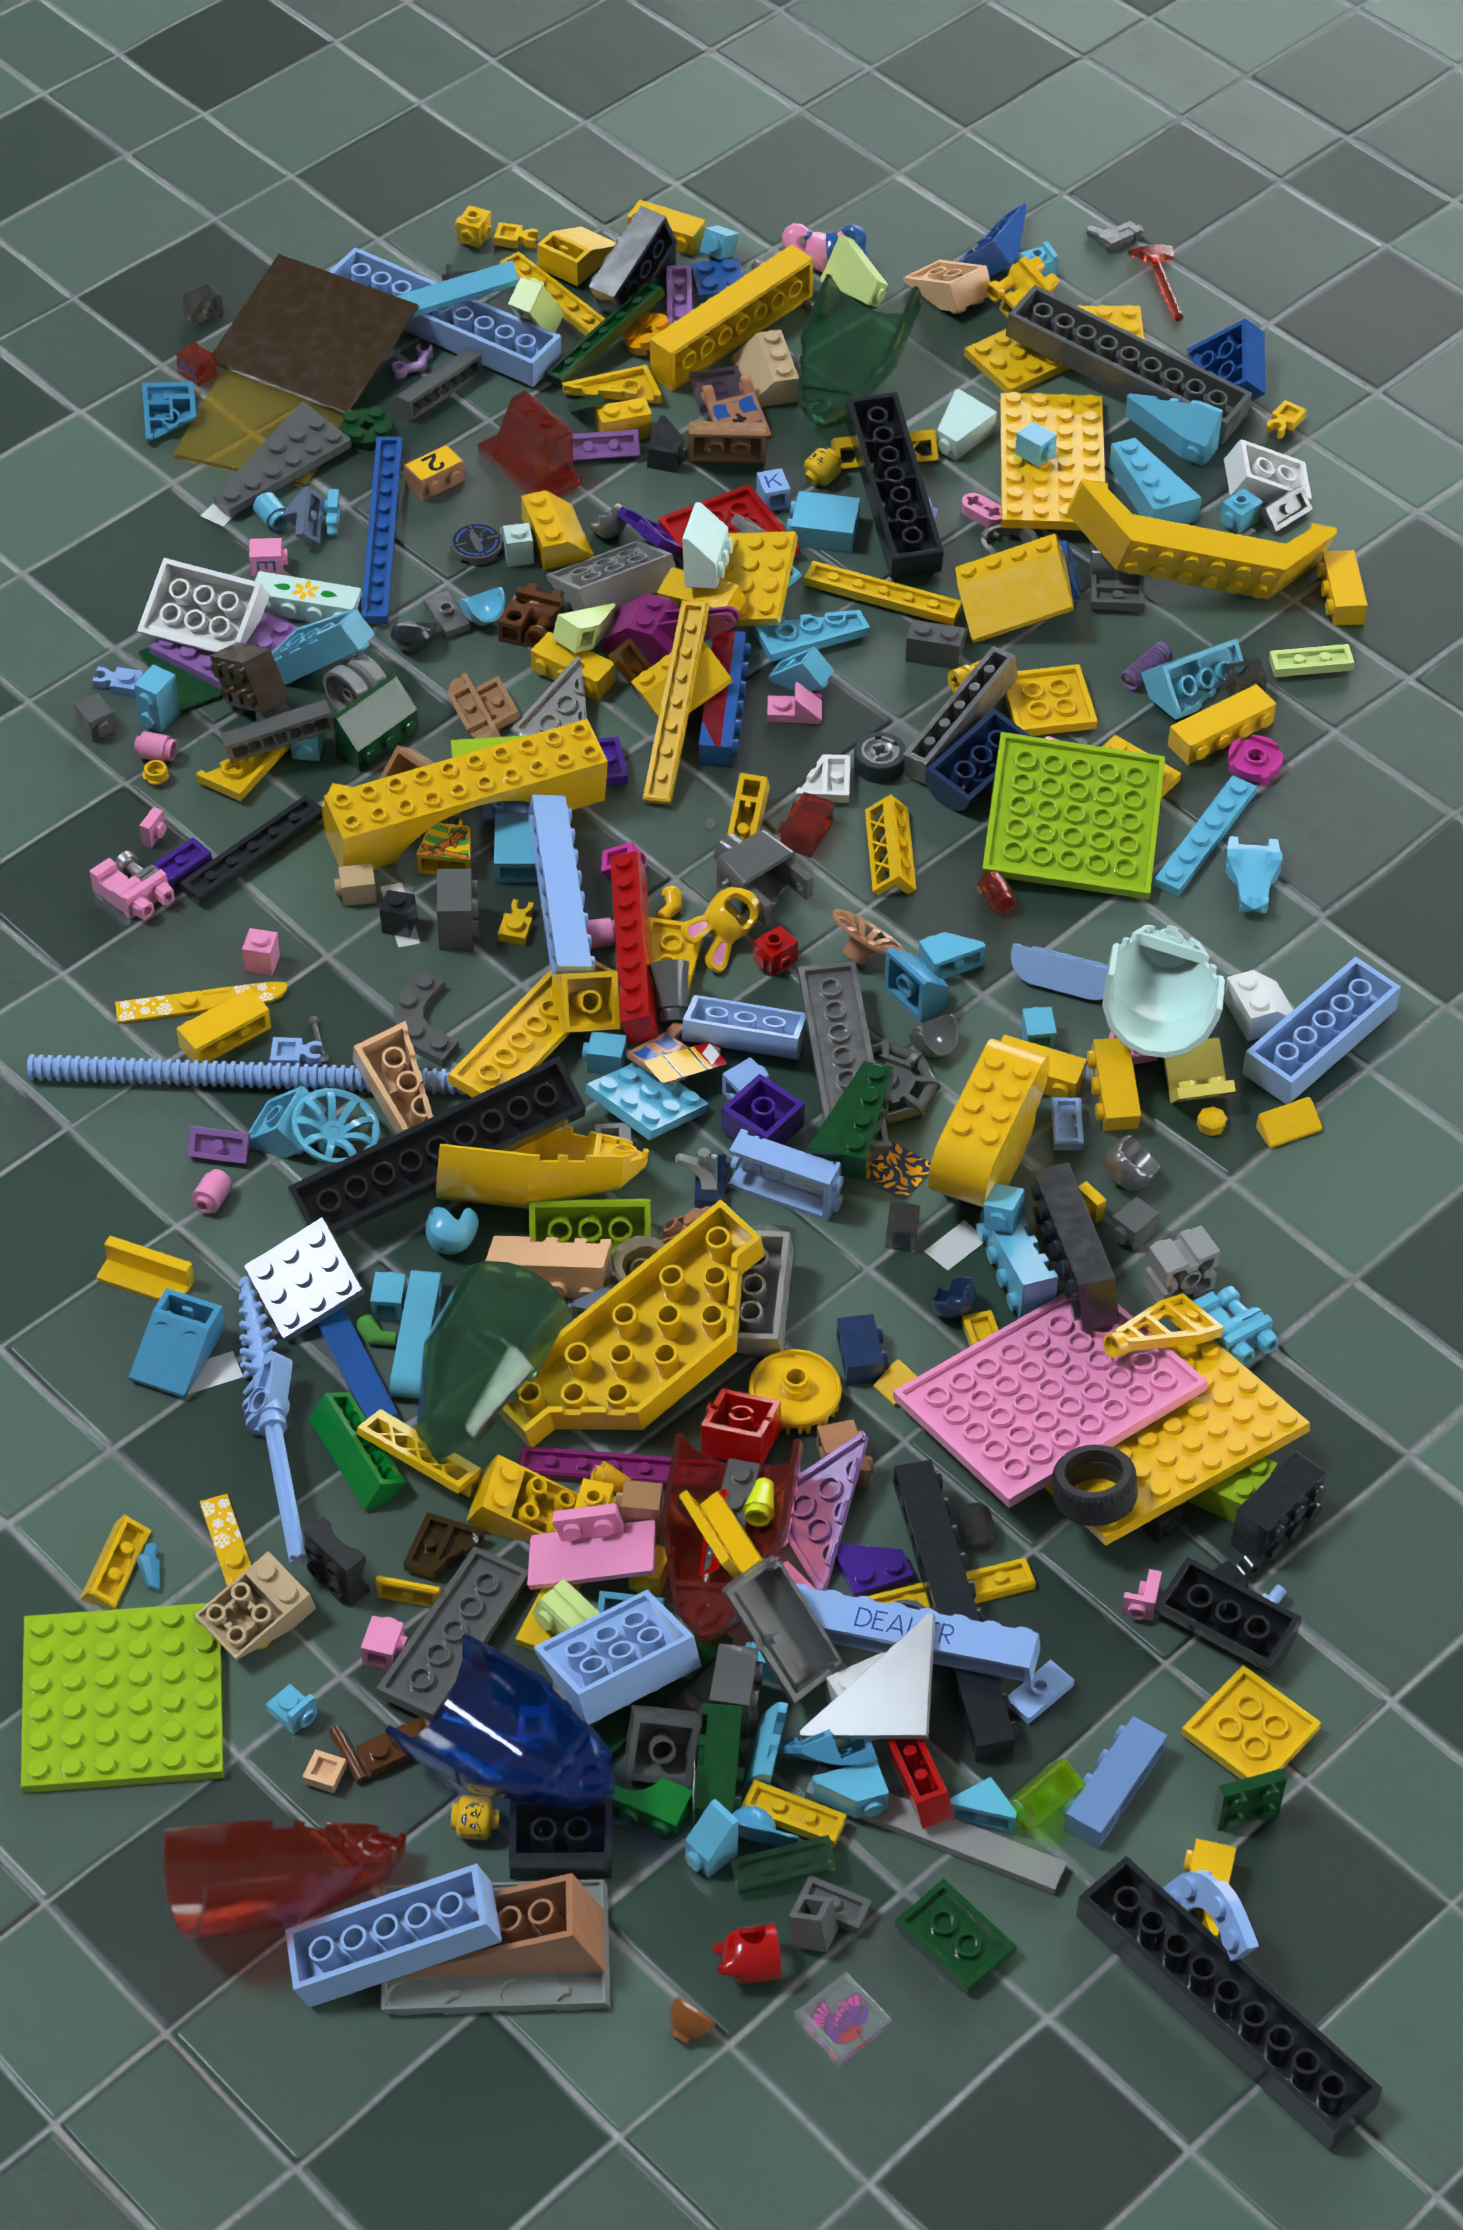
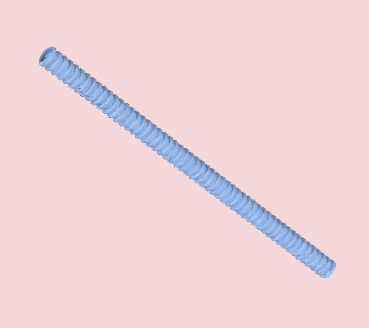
[27,1054,470,1096]

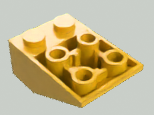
[537,227,616,286]
[466,1454,579,1542]

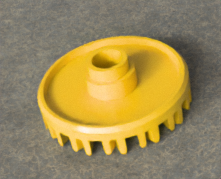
[749,1349,842,1435]

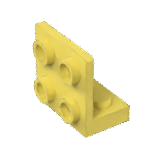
[1163,1038,1236,1103]

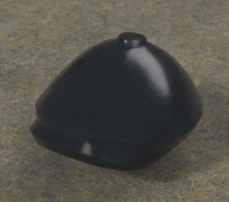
[390,621,438,654]

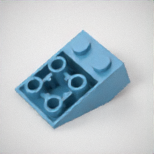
[128,1288,225,1398]

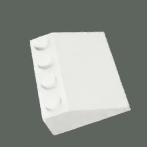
[137,558,270,653]

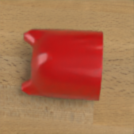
[712,1923,782,1984]

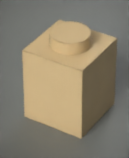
[334,863,377,907]

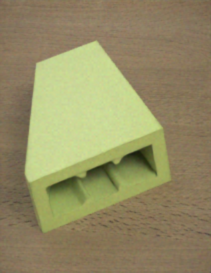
[820,235,888,308]

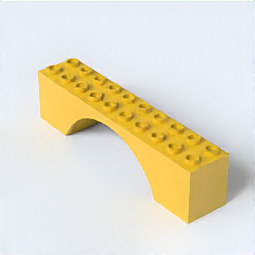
[324,719,608,869]

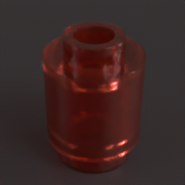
[977,871,1016,913]

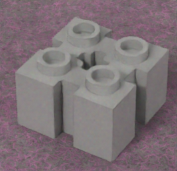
[1143,1225,1220,1302]

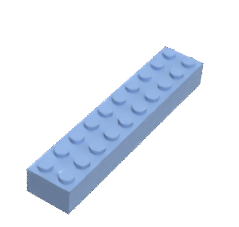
[329,247,562,387]

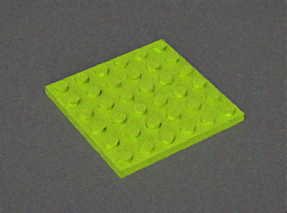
[981,732,1165,900]
[21,1603,224,1793]

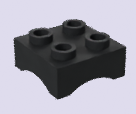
[304,1516,370,1606]

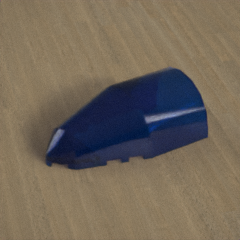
[386,1633,616,1811]

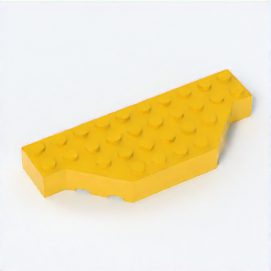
[486,1199,765,1447]

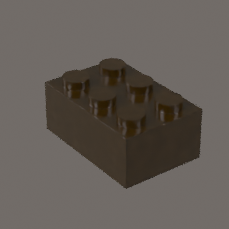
[209,642,290,713]

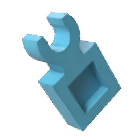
[323,489,340,535]

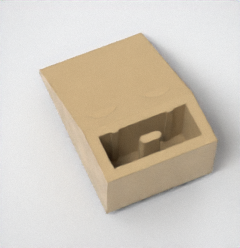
[194,1551,316,1660]

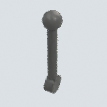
[308,1016,330,1065]

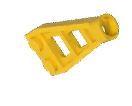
[1103,1293,1224,1358]

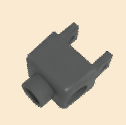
[714,830,813,926]

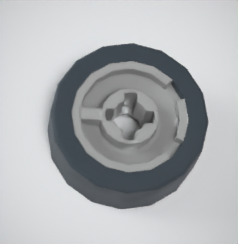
[854,732,906,783]

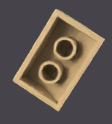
[732,329,799,407]

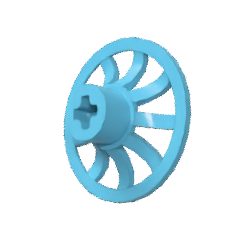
[291,1088,380,1164]

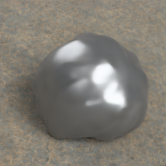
[1103,1135,1160,1191]

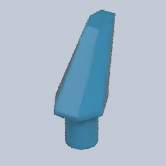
[136,1543,160,1593]

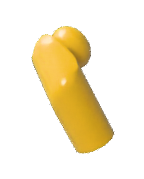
[656,885,683,920]

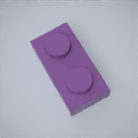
[187,1126,251,1164]

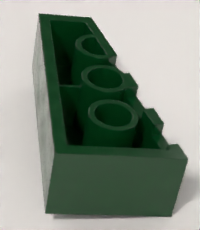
[807,1060,893,1181]

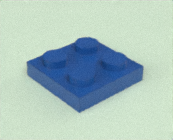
[690,258,744,303]

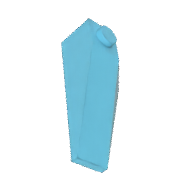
[1141,638,1245,719]

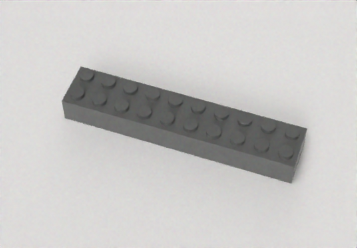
[1005,285,1252,445]

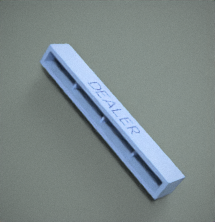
[796,1584,1041,1683]

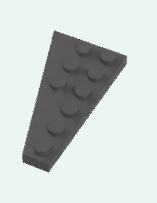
[213,401,352,517]

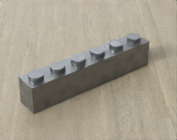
[903,646,1018,785]

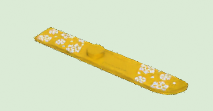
[115,982,287,1024]
[200,1494,271,1649]

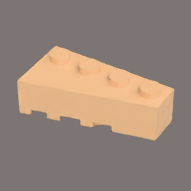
[353,1021,433,1134]
[485,1236,612,1300]

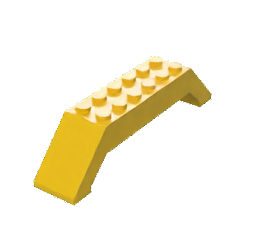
[1067,478,1337,599]

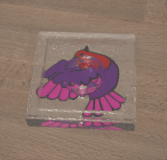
[794,1972,892,2066]

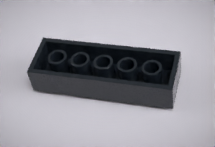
[1030,1163,1119,1332]

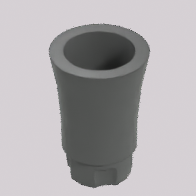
[649,959,689,1026]

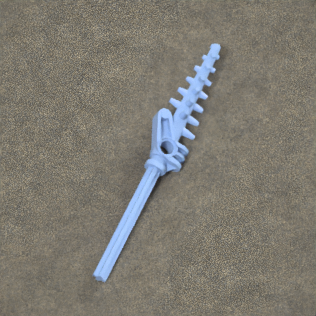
[238,1276,307,1566]

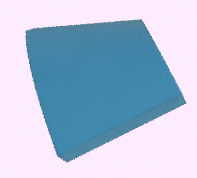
[142,382,196,442]
[777,1729,878,1765]

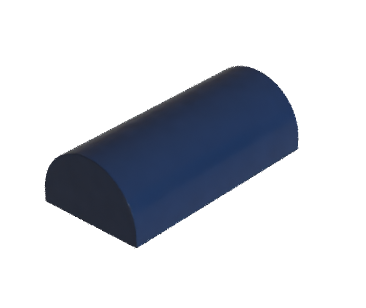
[925,708,1032,811]

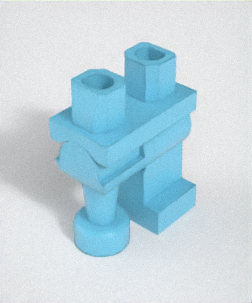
[1193,1286,1278,1366]

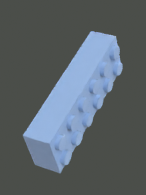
[1242,957,1401,1104]
[285,1864,502,2008]

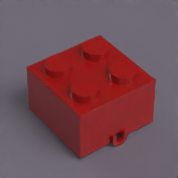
[701,1389,781,1468]

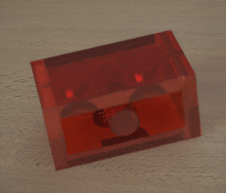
[778,792,835,858]

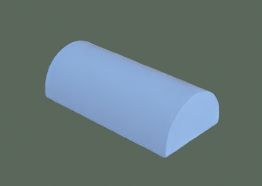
[682,995,807,1060]

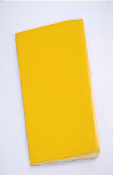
[1256,1097,1322,1149]
[375,1576,445,1608]

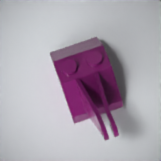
[602,593,740,666]

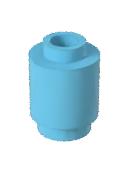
[253,492,289,531]

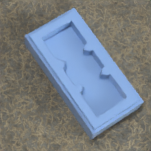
[1051,1097,1084,1150]
[1008,1660,1074,1724]

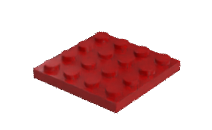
[658,484,800,557]

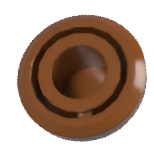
[669,1997,715,2045]

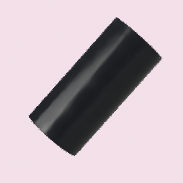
[1155,1556,1302,1674]

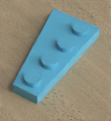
[751,610,870,662]

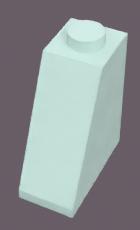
[937,389,997,461]

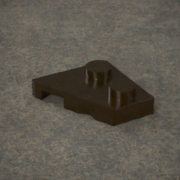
[403,1512,485,1579]

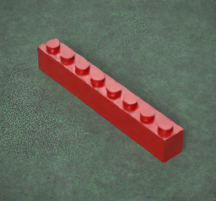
[610,851,658,1044]

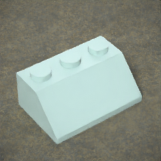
[682,502,733,588]

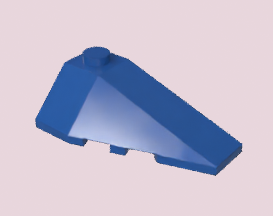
[958,203,1027,277]

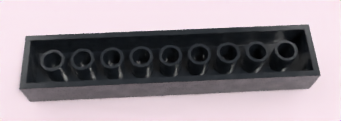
[288,1056,586,1238]
[1076,1855,1383,2151]

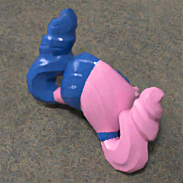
[782,223,868,272]

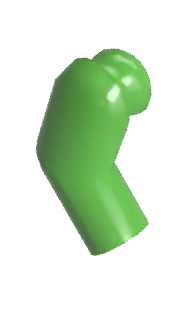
[357,1314,397,1347]

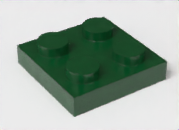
[1212,1768,1287,1831]

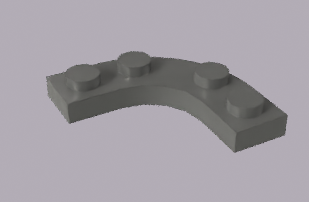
[394,969,459,1068]

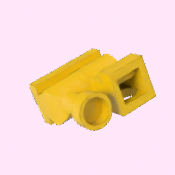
[985,256,1060,319]

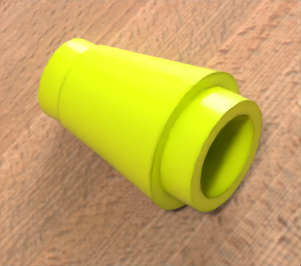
[743,1478,774,1527]

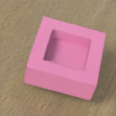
[139,807,167,848]

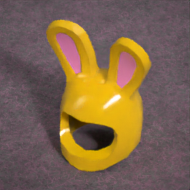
[681,887,761,973]

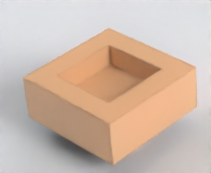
[302,1749,347,1793]

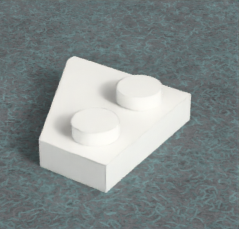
[796,754,850,803]

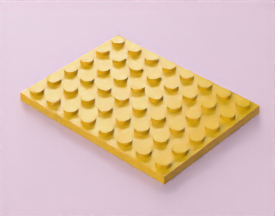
[1044,1330,1310,1546]

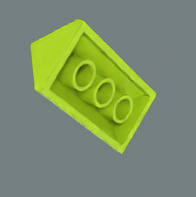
[529,1199,651,1254]

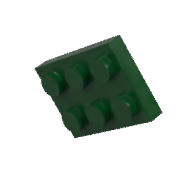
[895,1878,1017,1995]

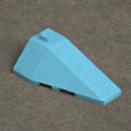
[1125,393,1223,467]

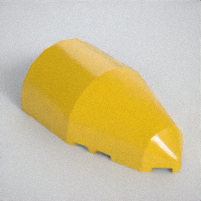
[436,1126,649,1209]

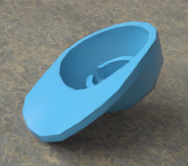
[732,1806,799,1847]

